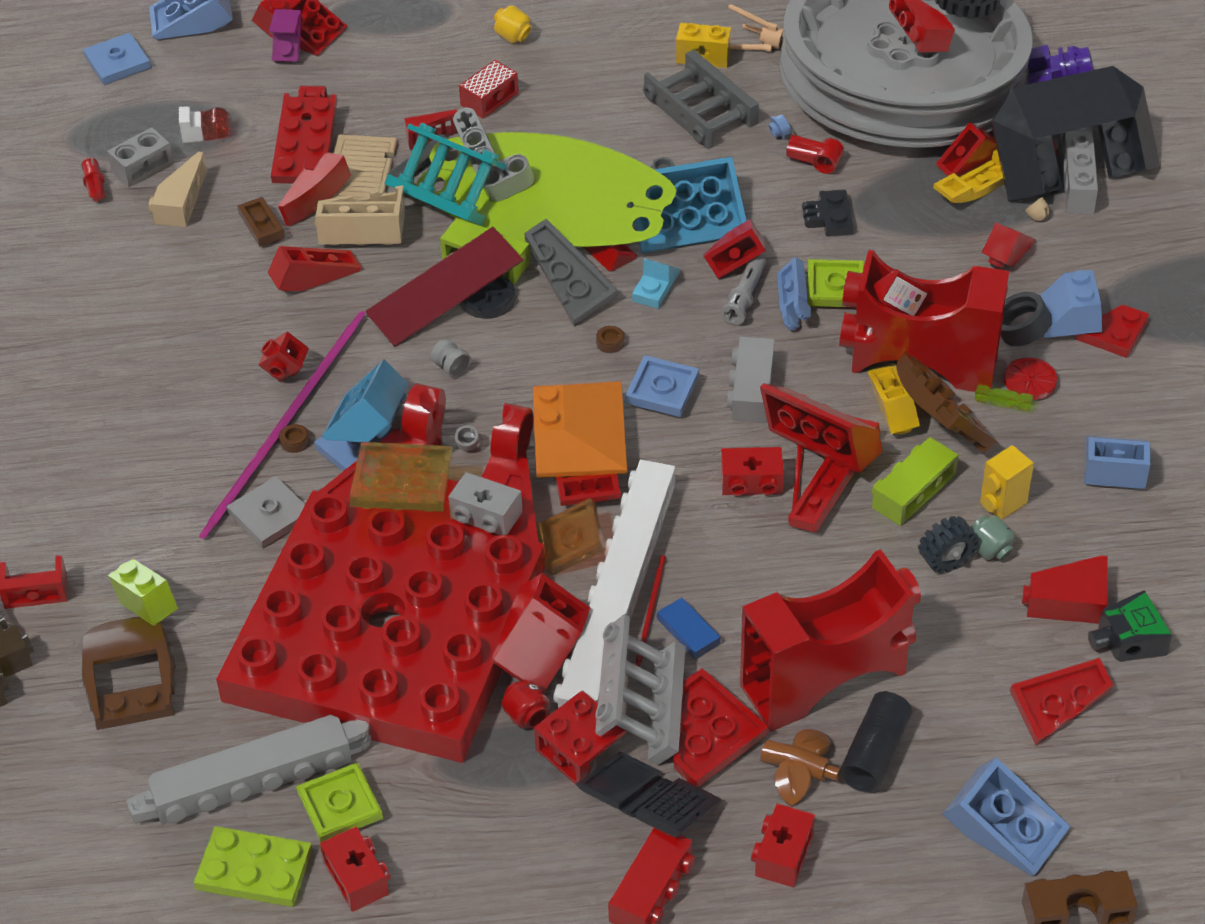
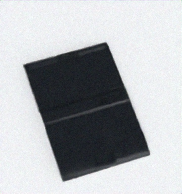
[576,752,722,838]

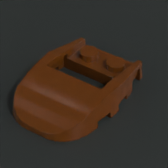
[896,351,997,453]
[82,617,176,730]

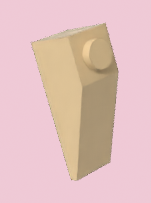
[149,152,207,227]

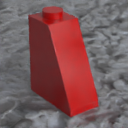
[1021,555,1108,624]

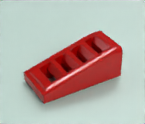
[404,109,458,150]

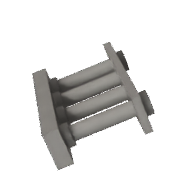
[595,614,685,765]

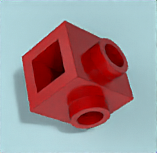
[258,331,309,382]

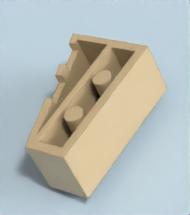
[315,185,405,245]

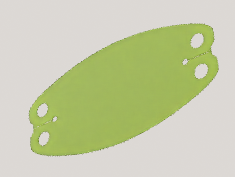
[416,132,676,247]

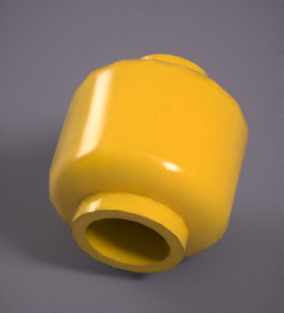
[493,5,532,44]

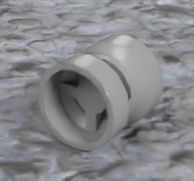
[430,338,471,378]

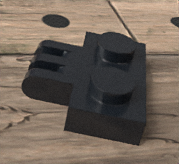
[802,189,853,237]

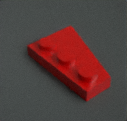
[1009,658,1113,746]

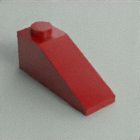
[267,246,362,291]

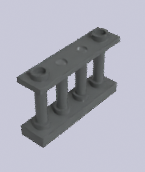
[643,49,759,150]

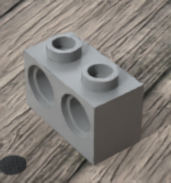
[107,127,174,187]

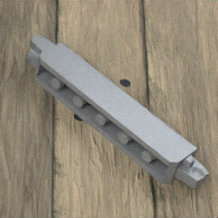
[127,715,371,825]

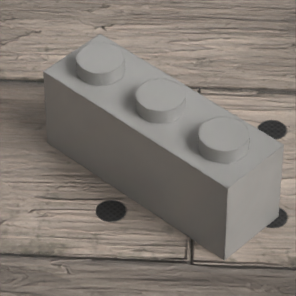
[727,337,774,423]

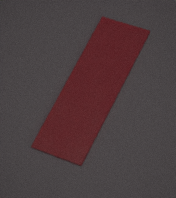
[365,226,524,347]

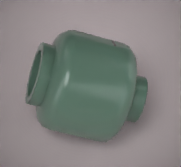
[971,514,1015,561]

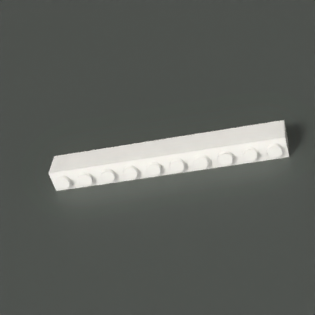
[554,459,675,708]

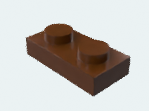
[237,196,285,247]

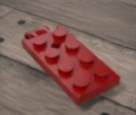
[271,86,337,184]

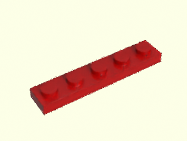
[787,417,880,533]

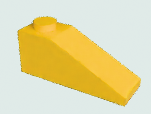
[867,363,920,434]

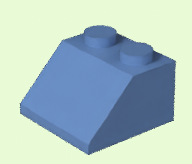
[1040,270,1102,338]

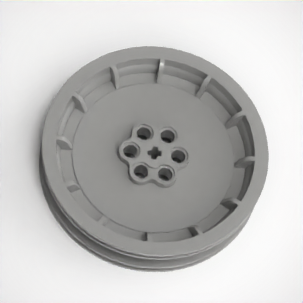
[780,0,1033,147]

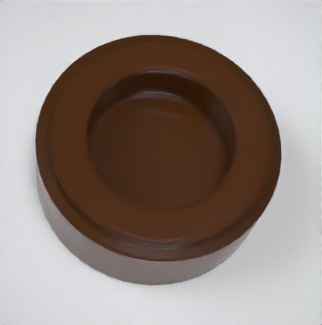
[596,326,625,353]
[279,424,310,453]

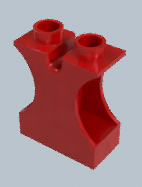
[839,250,1010,394]
[740,549,921,732]

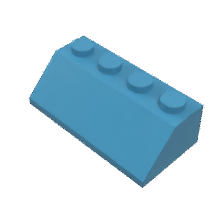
[322,359,409,442]

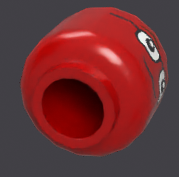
[502,680,550,729]

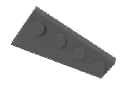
[524,219,617,326]

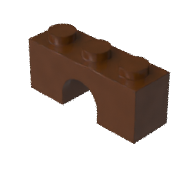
[1022,870,1138,924]

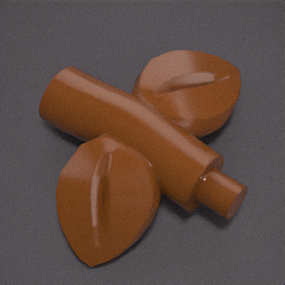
[760,729,840,807]

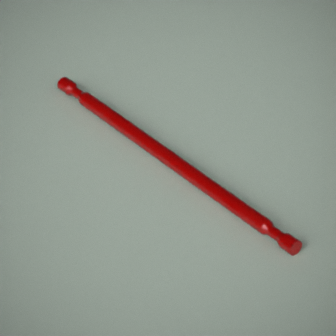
[792,444,803,510]
[636,555,666,667]

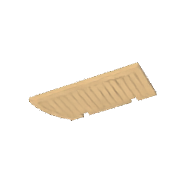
[315,134,398,227]

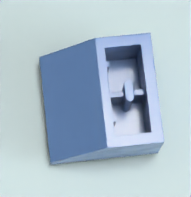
[1084,435,1150,489]

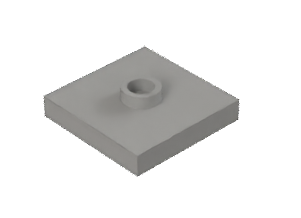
[227,476,305,548]

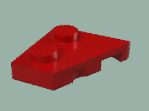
[1075,304,1149,358]

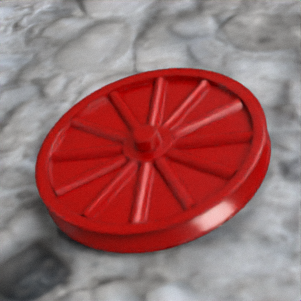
[1004,357,1057,400]

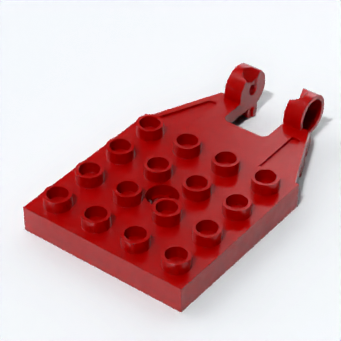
[216,383,546,763]

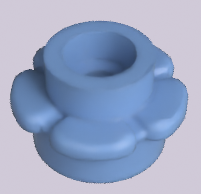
[768,114,791,140]

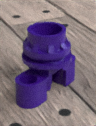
[1028,45,1094,84]

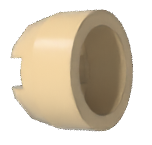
[1025,197,1049,221]

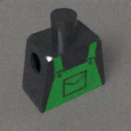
[1088,590,1172,662]

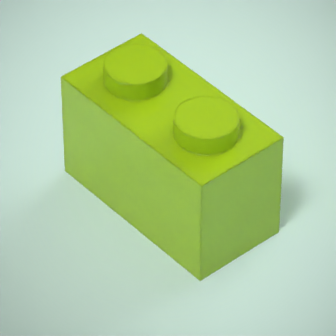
[108,559,179,626]

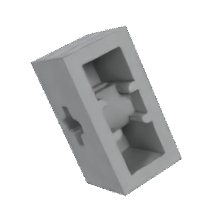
[448,472,522,535]

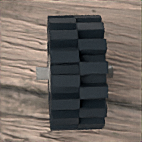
[918,516,979,574]

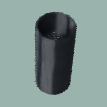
[839,691,913,792]

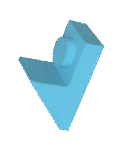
[632,259,680,309]

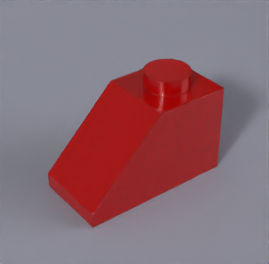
[936,122,997,177]
[703,219,766,279]
[981,222,1035,268]

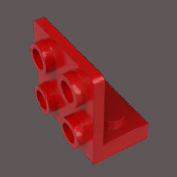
[534,691,626,786]

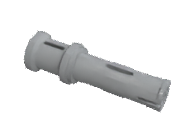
[720,255,766,325]

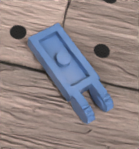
[777,257,811,331]

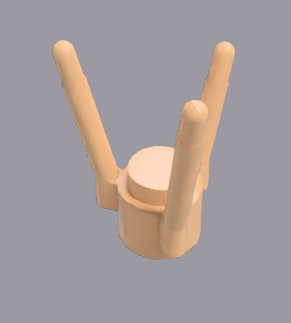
[728,4,783,52]

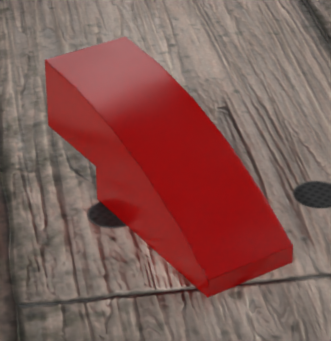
[278,153,351,226]

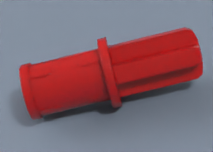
[81,158,105,202]

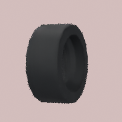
[1001,292,1052,346]

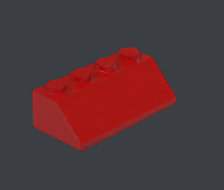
[760,383,883,473]

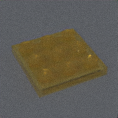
[350,442,452,512]

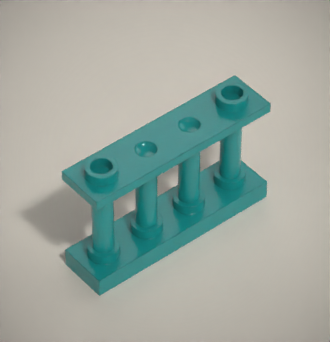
[384,123,507,226]

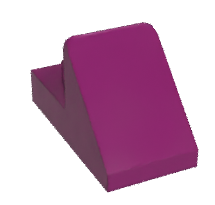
[269,9,301,62]

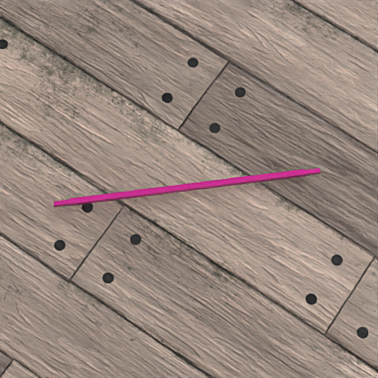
[199,310,365,539]

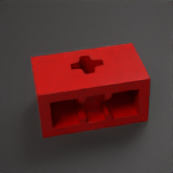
[721,447,784,496]
[751,803,815,888]
[319,826,391,912]

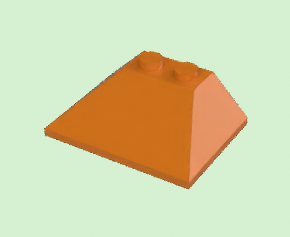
[533,381,627,478]

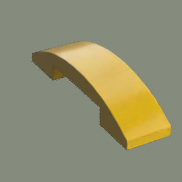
[933,150,1004,203]

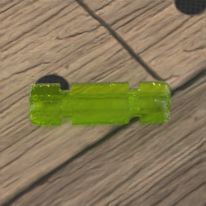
[975,385,1033,411]

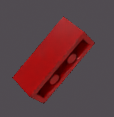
[608,828,695,924]

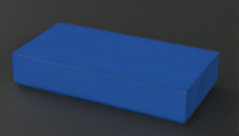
[657,597,721,659]

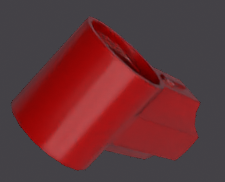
[786,135,844,174]

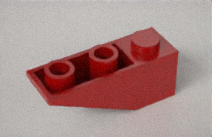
[889,0,955,52]

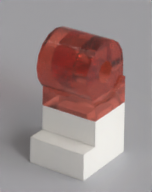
[179,106,230,143]

